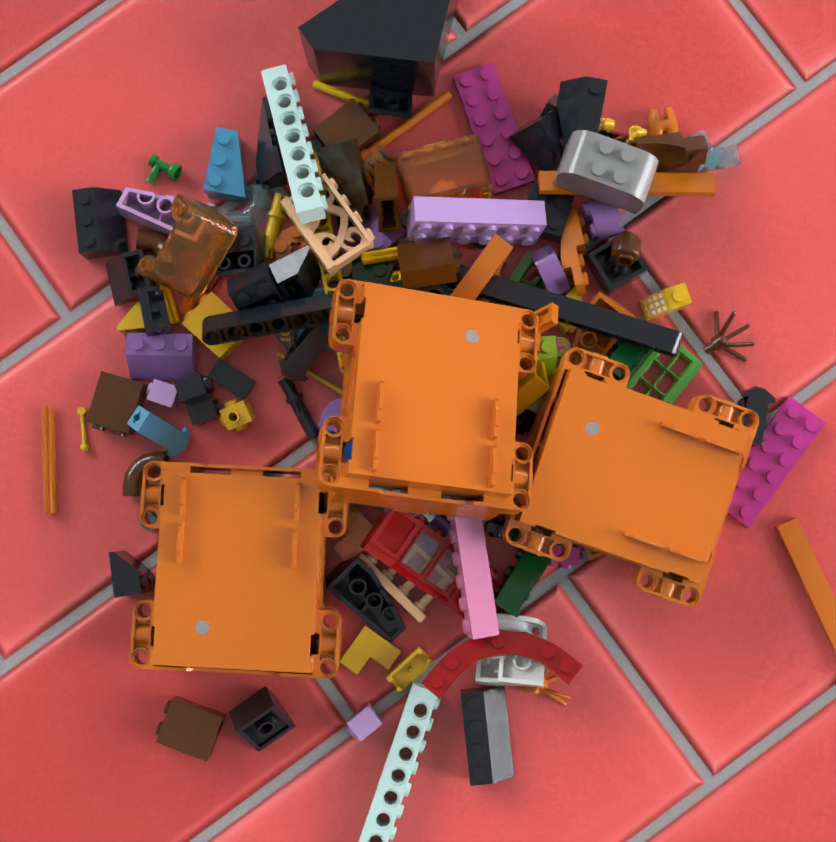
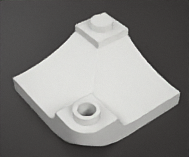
[475,613,547,688]

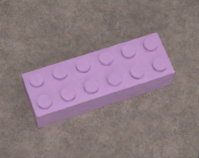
[406,196,547,246]

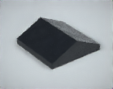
[368,87,413,119]

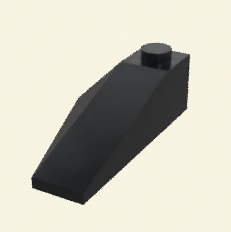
[557,76,608,150]
[254,96,288,190]
[326,556,406,643]

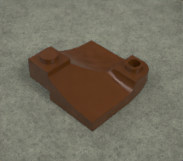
[634,132,708,173]

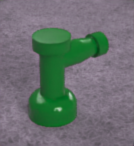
[146,154,182,185]

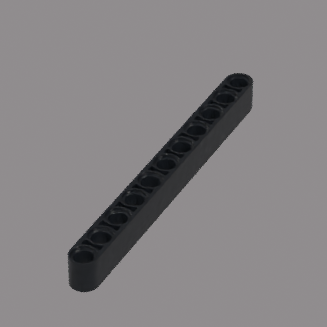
[445,264,684,357]
[202,280,443,345]

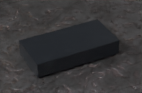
[207,359,256,400]

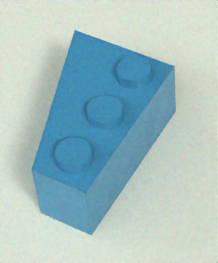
[203,127,250,205]

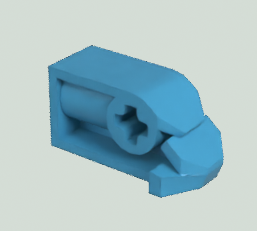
[127,405,190,458]

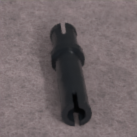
[278,377,319,440]

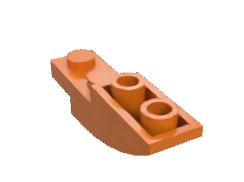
[561,207,590,296]

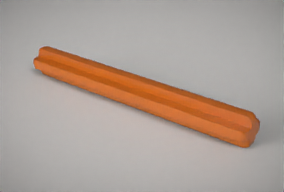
[41,406,57,514]

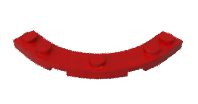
[421,631,583,699]

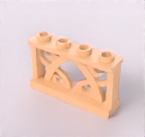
[280,173,375,277]

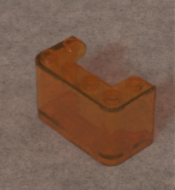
[395,135,493,213]

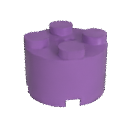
[581,198,624,242]

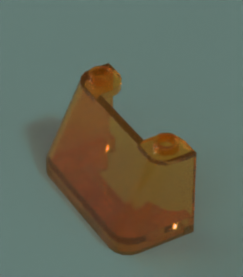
[135,193,237,299]

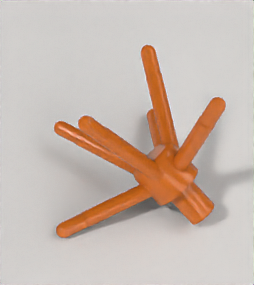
[523,668,570,706]

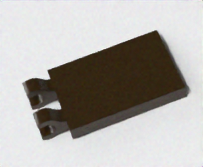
[316,138,373,228]

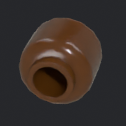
[611,231,641,266]

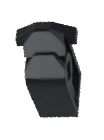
[278,327,329,382]
[737,386,776,446]

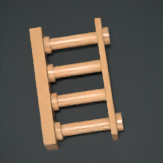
[359,543,456,623]

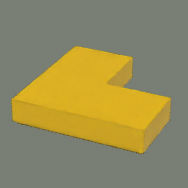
[339,625,401,675]

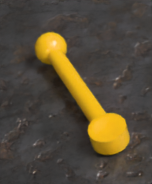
[77,407,89,452]

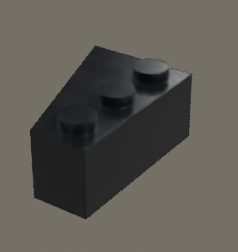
[508,110,564,171]

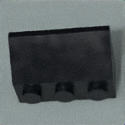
[72,187,129,259]

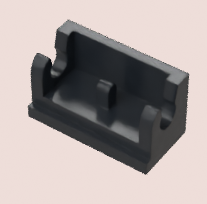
[137,286,171,337]

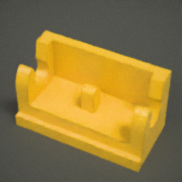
[386,645,434,692]

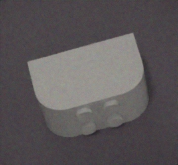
[552,130,659,214]

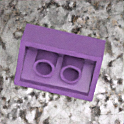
[126,333,198,381]

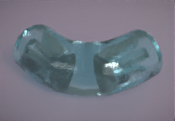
[688,130,741,170]
[228,184,271,231]

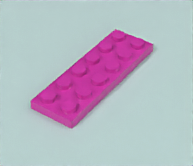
[453,62,535,196]
[727,397,826,528]

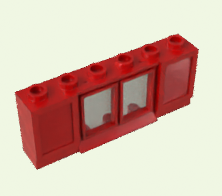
[360,508,502,619]

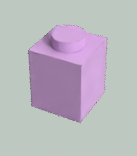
[146,379,180,410]
[347,703,383,741]

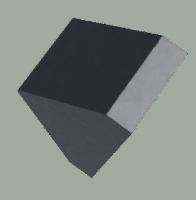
[298,0,458,97]

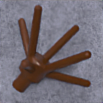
[703,311,755,362]

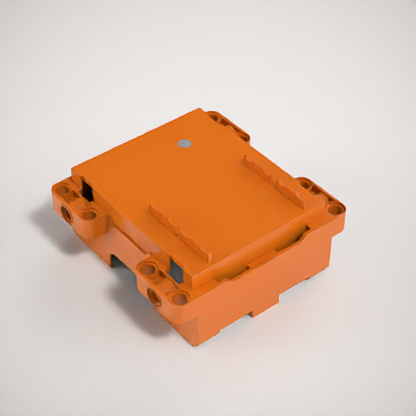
[314,279,539,520]
[501,347,759,607]
[130,461,349,679]

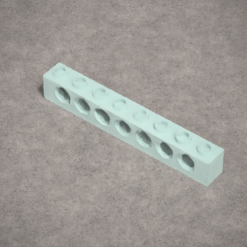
[261,64,328,225]
[358,681,441,842]

